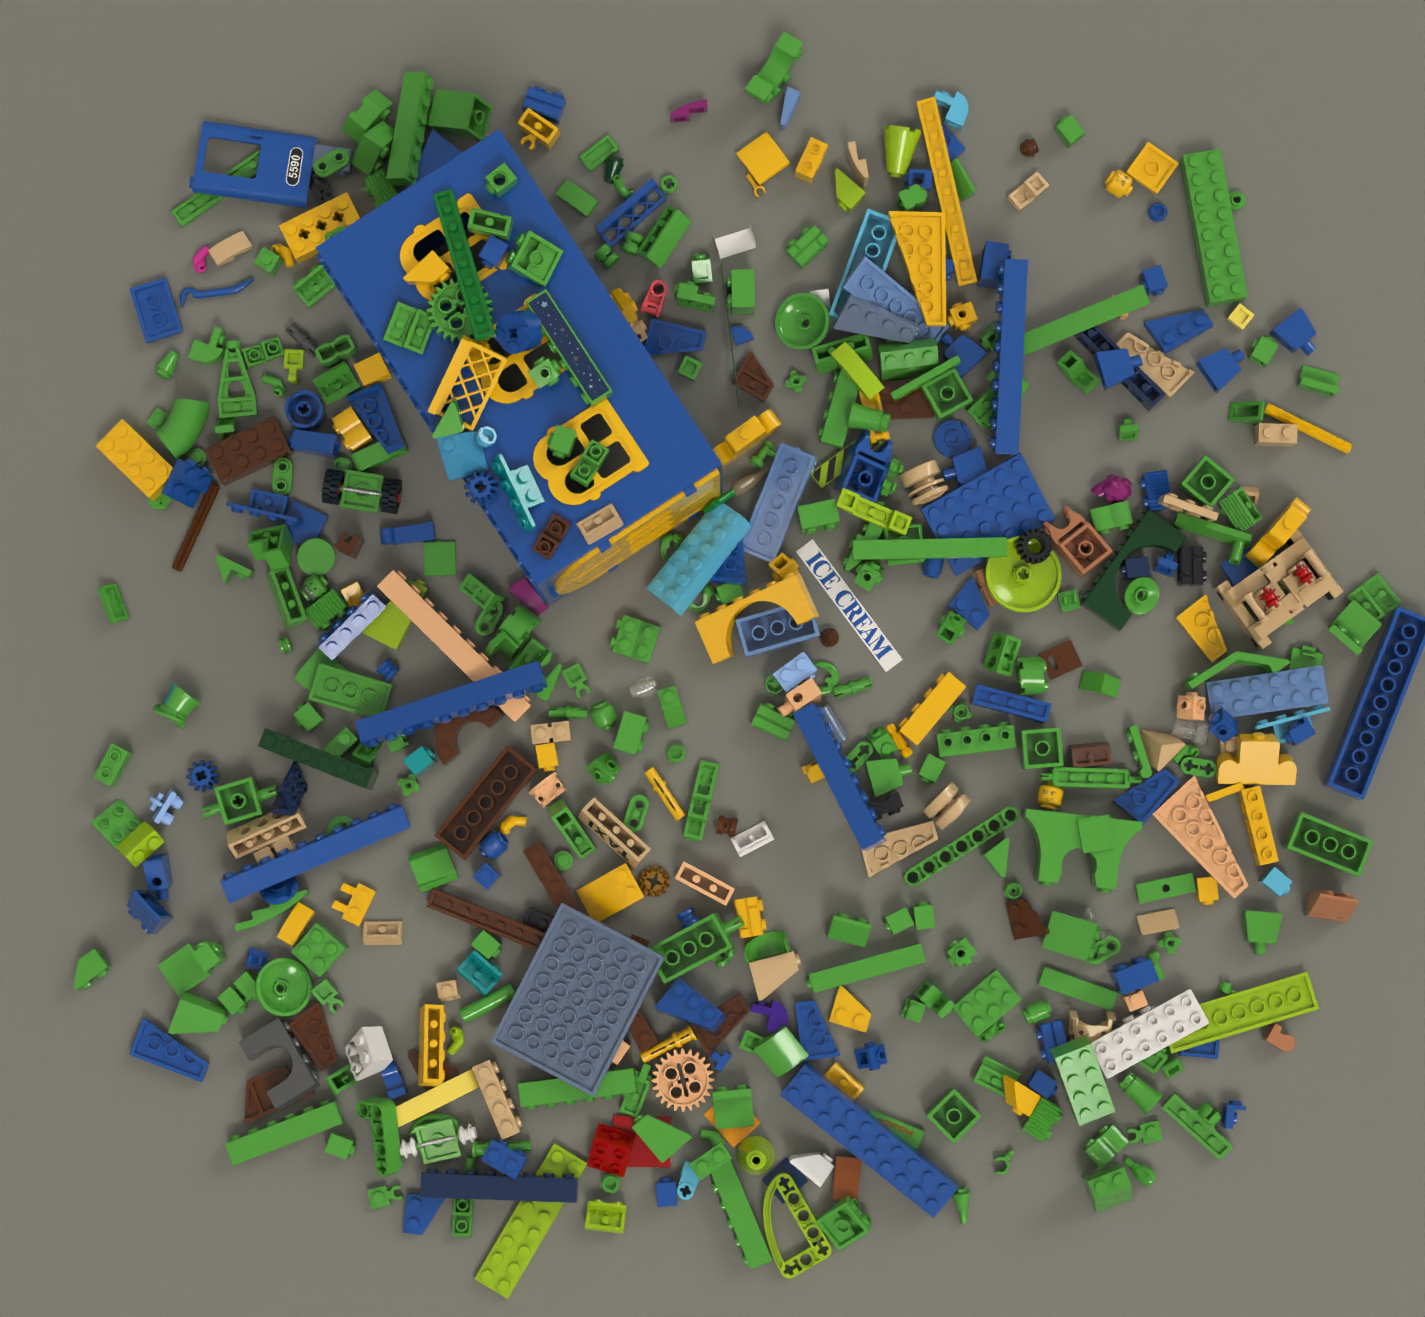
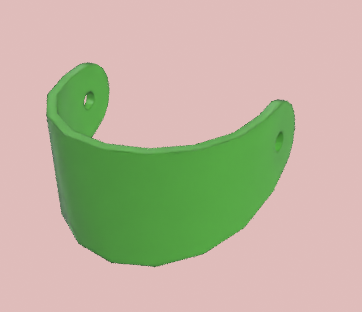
[744,930,791,963]

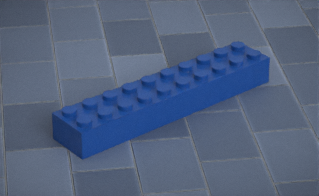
[989,259,1028,454]
[1323,606,1425,800]
[780,1061,958,1218]

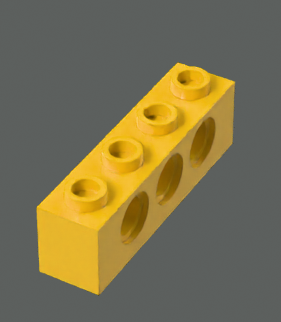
[1237,786,1279,866]

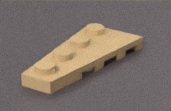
[1116,332,1195,399]
[860,820,938,878]

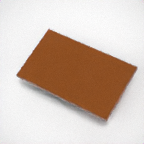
[832,1156,861,1201]

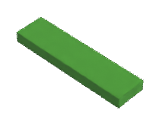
[890,355,961,401]
[1038,967,1118,1011]

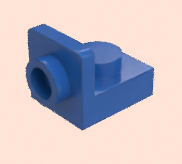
[1221,1100,1246,1129]

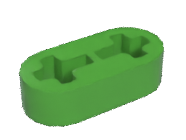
[847,741,873,773]
[1179,757,1217,778]

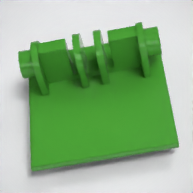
[91,799,143,850]

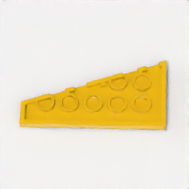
[887,211,946,327]

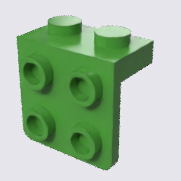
[712,1084,754,1129]

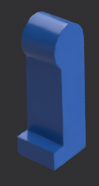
[380,521,436,545]

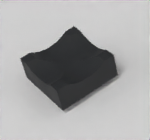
[868,792,904,821]

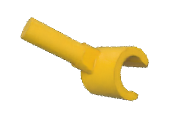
[746,174,765,198]

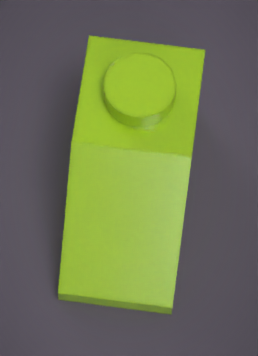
[834,168,866,213]

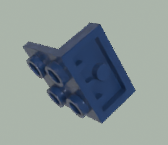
[271,761,308,815]

